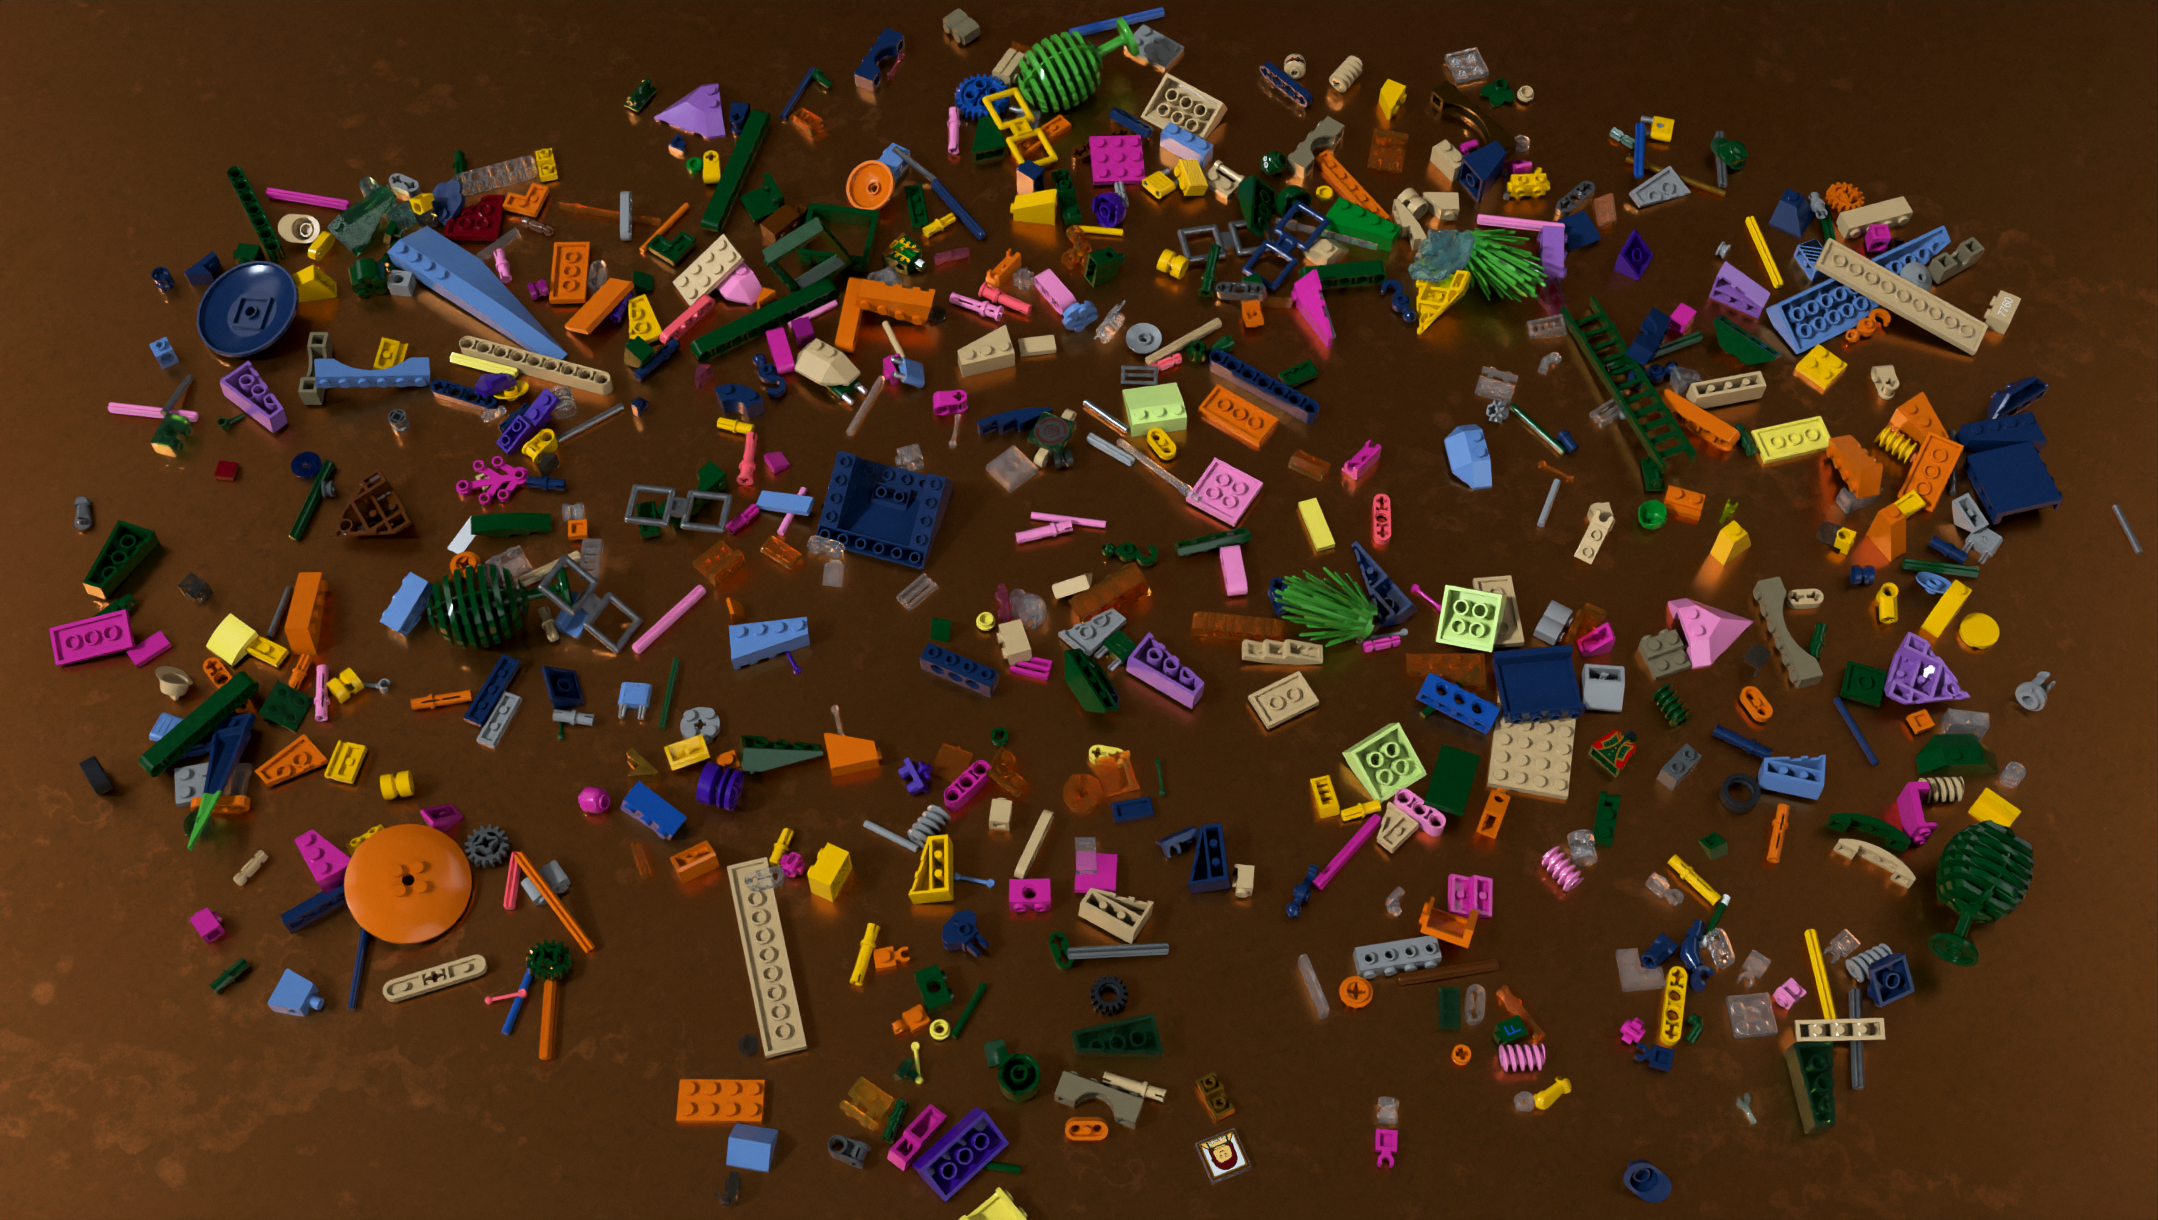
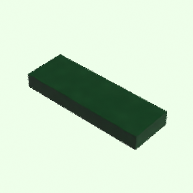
[904,184,929,231]

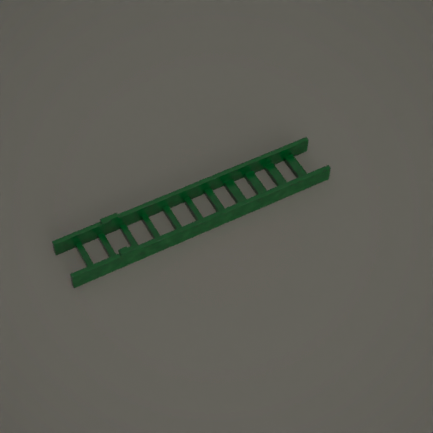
[1560,295,1697,474]

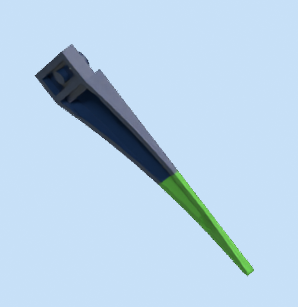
[187,713,256,851]

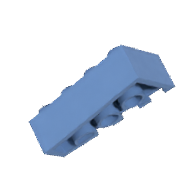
[729,617,810,671]

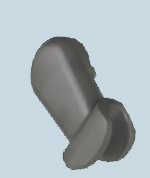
[74,496,92,531]

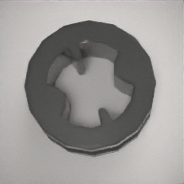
[321,480,335,498]

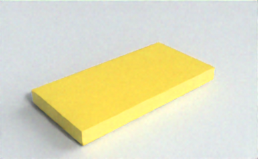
[1751,416,1831,464]

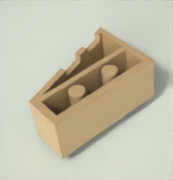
[1078,888,1154,944]

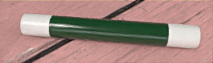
[1699,894,1731,948]

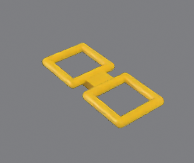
[982,87,1058,167]

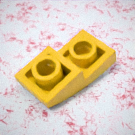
[535,148,558,182]

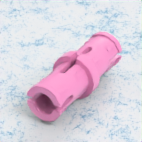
[493,249,512,283]

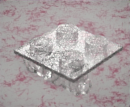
[1093,300,1126,344]

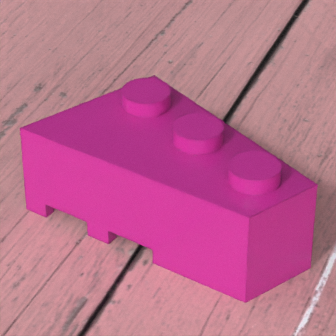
[294,829,351,895]

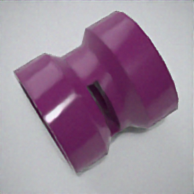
[527,279,549,301]

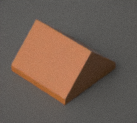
[670,840,720,884]

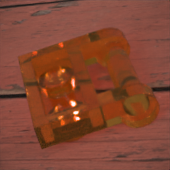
[1095,750,1140,798]

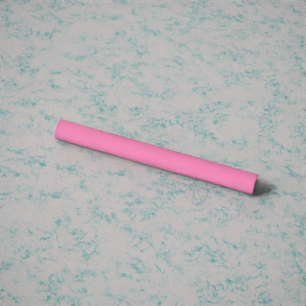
[1031,512,1106,528]

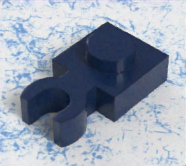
[1634,1043,1674,1072]

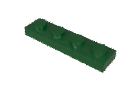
[1173,527,1252,556]

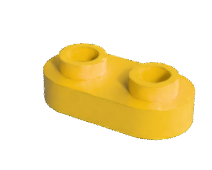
[1147,428,1176,460]

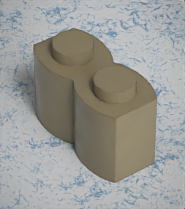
[943,8,980,45]

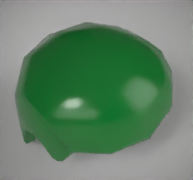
[1638,500,1667,530]

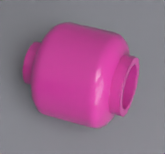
[578,786,610,814]

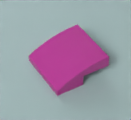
[1075,852,1117,893]
[1448,874,1493,918]

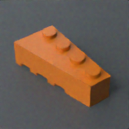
[855,279,935,326]
[1826,435,1883,499]
[284,572,328,655]

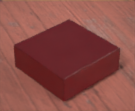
[214,460,239,481]

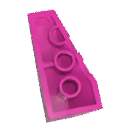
[1291,269,1333,349]

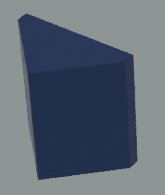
[542,666,585,710]

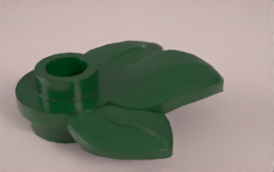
[1480,78,1515,107]

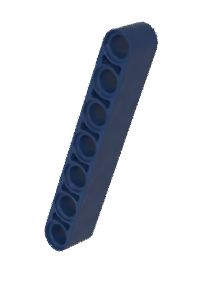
[1209,349,1319,424]

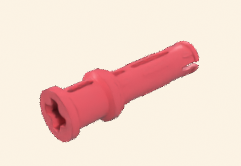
[978,282,1032,315]
[737,432,758,486]

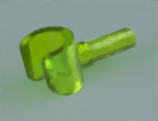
[1719,498,1738,523]

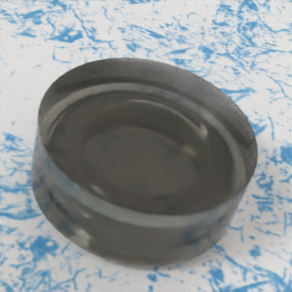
[928,306,946,324]
[738,1034,760,1057]

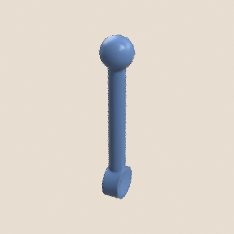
[953,872,995,888]

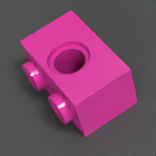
[1009,879,1051,912]

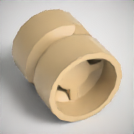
[1397,188,1429,220]

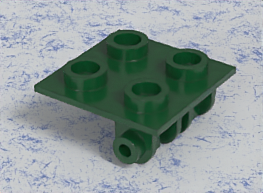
[258,680,313,732]

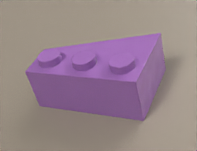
[1709,261,1771,319]

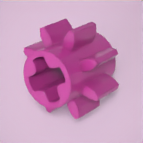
[780,852,806,878]
[1620,1017,1646,1044]

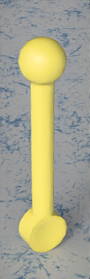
[911,1042,924,1084]

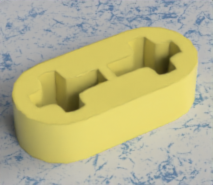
[1089,745,1126,768]

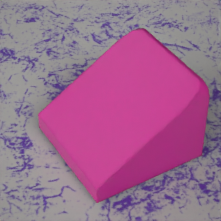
[764,452,790,475]

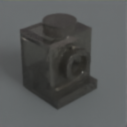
[178,572,213,604]

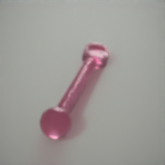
[887,52,904,79]

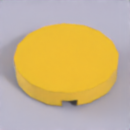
[1959,613,2000,649]

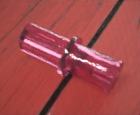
[933,247,969,265]

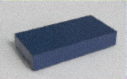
[1111,796,1155,824]

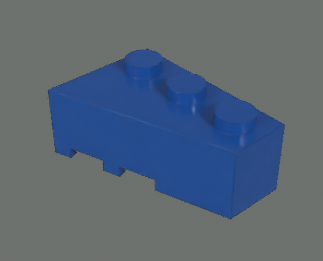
[620,781,687,840]

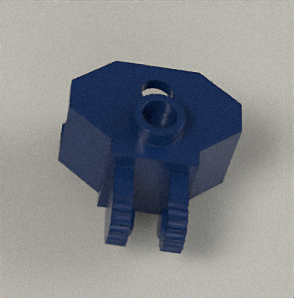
[942,910,990,958]

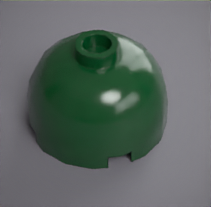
[1276,185,1311,221]

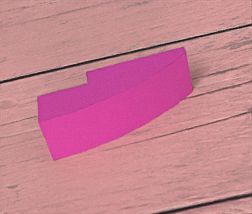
[887,1104,947,1171]

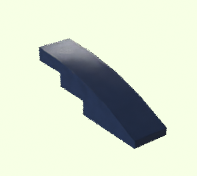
[977,407,1053,437]

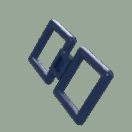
[1242,201,1330,291]

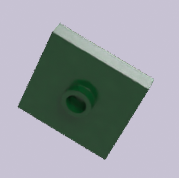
[1840,660,1887,707]

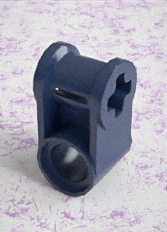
[729,102,750,134]
[1268,577,1297,616]

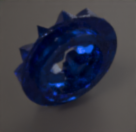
[291,452,322,479]

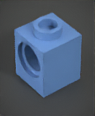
[149,337,179,370]

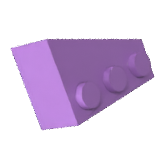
[1537,226,1567,283]

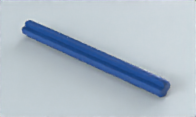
[1069,7,1165,38]

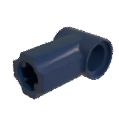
[1641,932,1680,970]

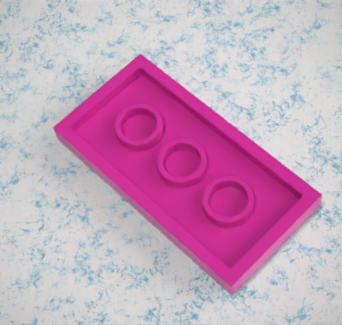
[49,609,135,667]

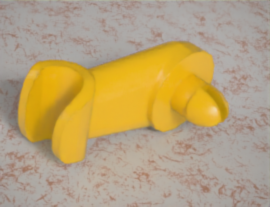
[1532,1076,1572,1110]

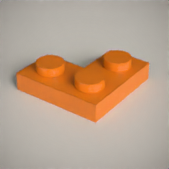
[502,183,549,218]

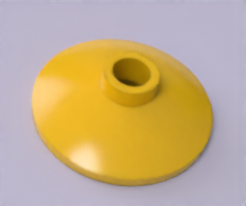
[493,380,529,401]

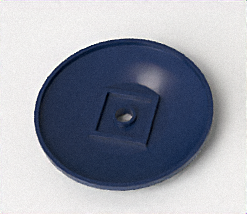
[196,261,299,357]

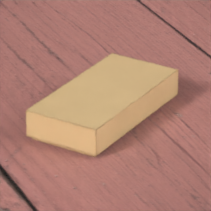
[1018,335,1057,357]

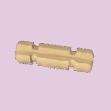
[233,850,268,886]

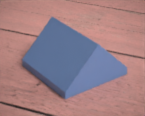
[726,1123,779,1173]

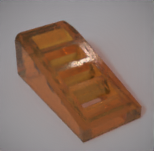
[789,107,825,137]

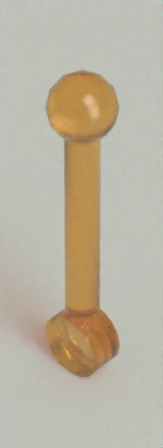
[1538,461,1574,482]

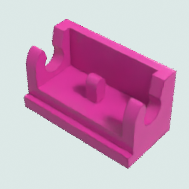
[1342,440,1382,481]

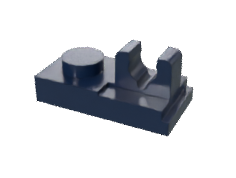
[1156,826,1199,858]

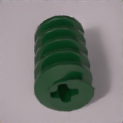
[1652,683,1693,728]

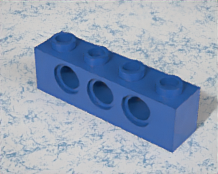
[1416,672,1500,735]

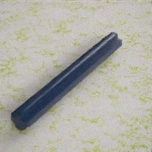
[931,179,987,240]

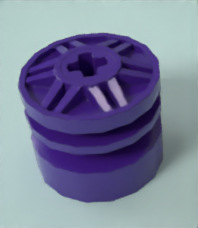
[696,762,744,811]

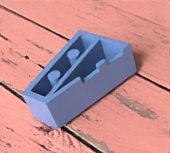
[380,572,434,636]

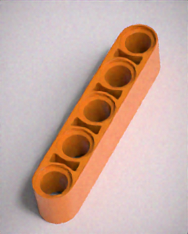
[835,277,868,353]
[1659,389,1741,451]

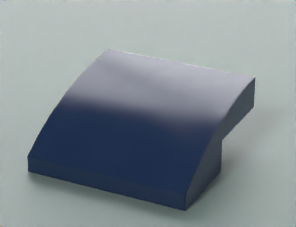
[1555,211,1601,253]

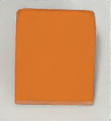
[756,287,777,309]
[726,598,747,623]

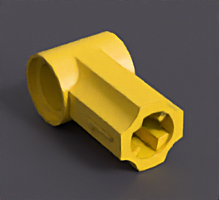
[1876,582,1899,624]

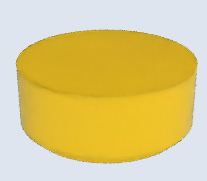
[1316,186,1333,203]

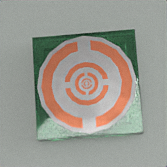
[1027,411,1077,454]

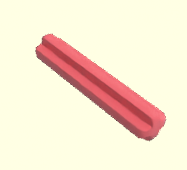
[503,851,521,910]

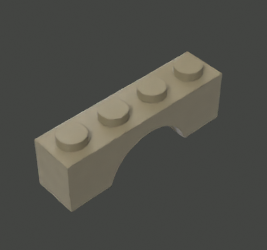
[1287,116,1345,179]
[298,332,334,405]
[1054,1071,1144,1130]

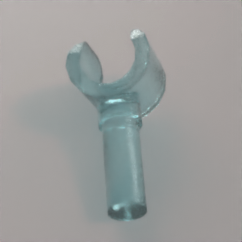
[1736,1093,1757,1125]

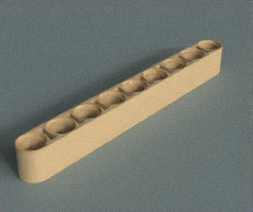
[459,336,613,395]

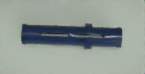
[633,338,680,381]
[1712,724,1773,759]

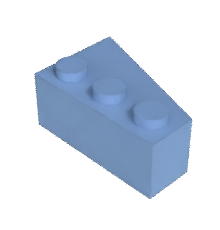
[1758,755,1826,800]

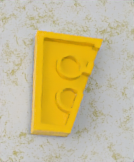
[628,294,662,344]

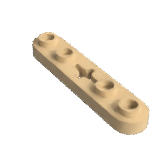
[383,954,488,1002]

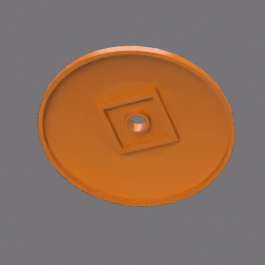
[344,824,472,944]

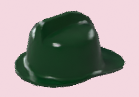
[1710,137,1749,170]

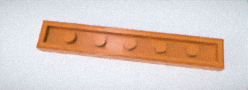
[1314,150,1391,221]

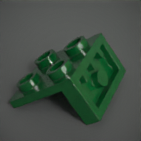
[740,172,785,222]

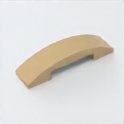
[1833,839,1916,889]

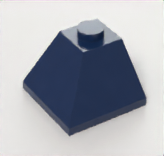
[1768,188,1815,239]

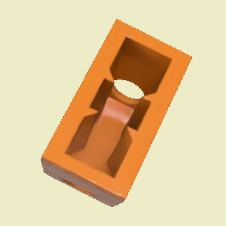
[1476,788,1511,839]

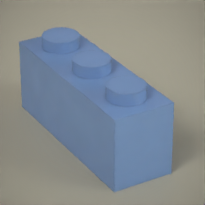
[1160,122,1213,169]

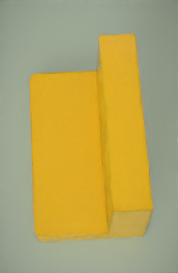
[1968,787,2021,827]

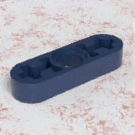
[1109,107,1154,138]

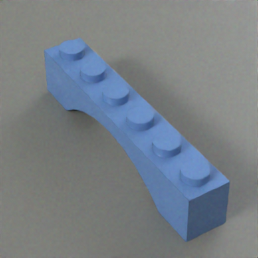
[314,357,430,389]

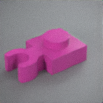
[1375,1129,1398,1168]

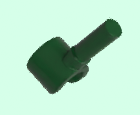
[217,413,245,431]

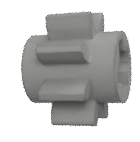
[1486,400,1510,423]

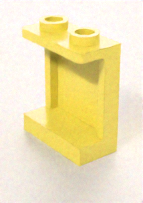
[958,1187,1027,1220]

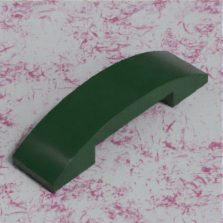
[1825,813,1911,852]

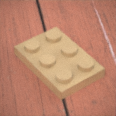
[1248,671,1319,730]

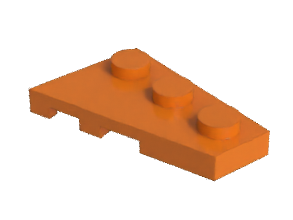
[255,734,329,787]

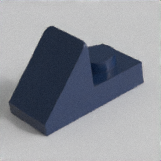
[184,251,222,285]

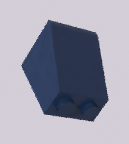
[1458,140,1507,203]

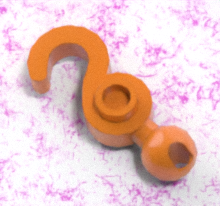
[1846,308,1891,343]

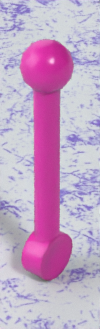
[1411,584,1442,611]

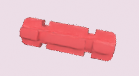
[1149,353,1182,374]

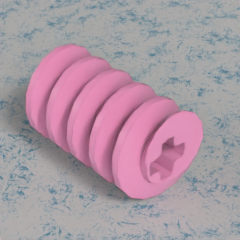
[1541,845,1584,892]
[1499,1043,1545,1072]

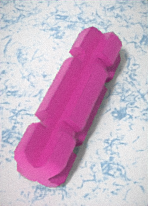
[1363,635,1401,652]

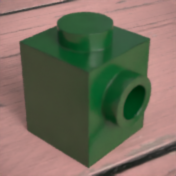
[233,243,265,265]

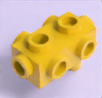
[1506,167,1550,198]

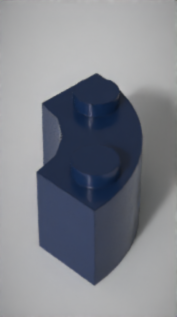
[715,384,766,420]

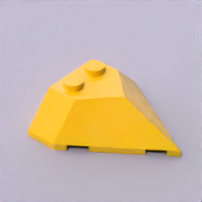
[1416,266,1471,336]

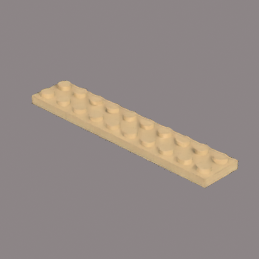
[1813,238,1988,356]
[727,857,807,1059]

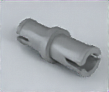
[1808,192,1828,219]
[553,709,595,726]

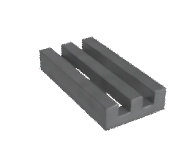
[1121,365,1158,385]

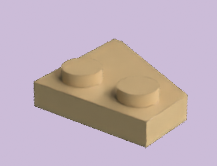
[1377,801,1419,853]

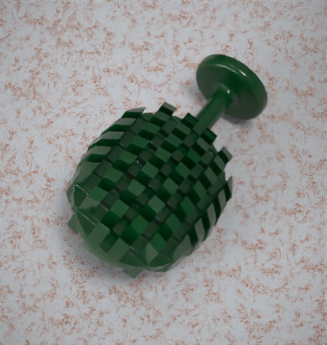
[427,564,573,649]
[1928,820,2034,967]

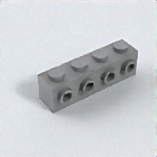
[1353,936,1442,979]

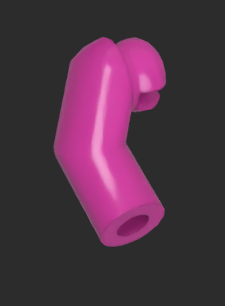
[1459,139,1478,156]

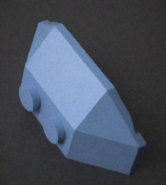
[1444,424,1492,490]

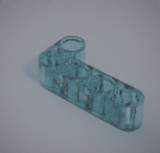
[359,177,423,231]

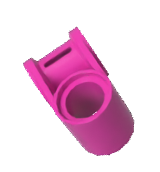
[933,389,968,415]

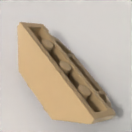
[795,338,861,386]

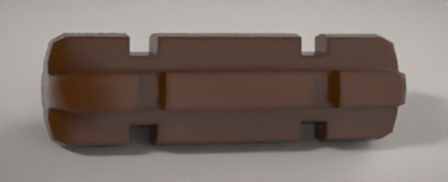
[521,217,555,236]

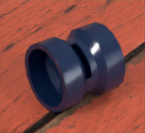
[151,267,175,292]
[1850,566,1875,585]

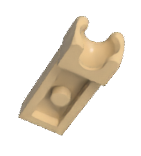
[1574,509,1615,564]

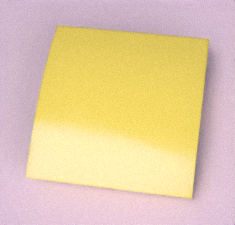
[206,613,259,667]

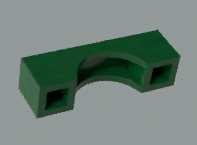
[656,461,728,531]

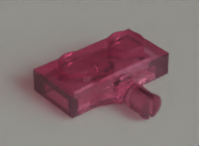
[994,583,1011,623]

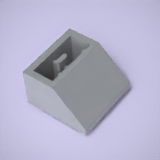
[1581,664,1625,712]

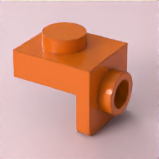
[1242,299,1264,328]

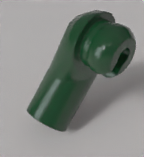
[1685,1013,1703,1044]

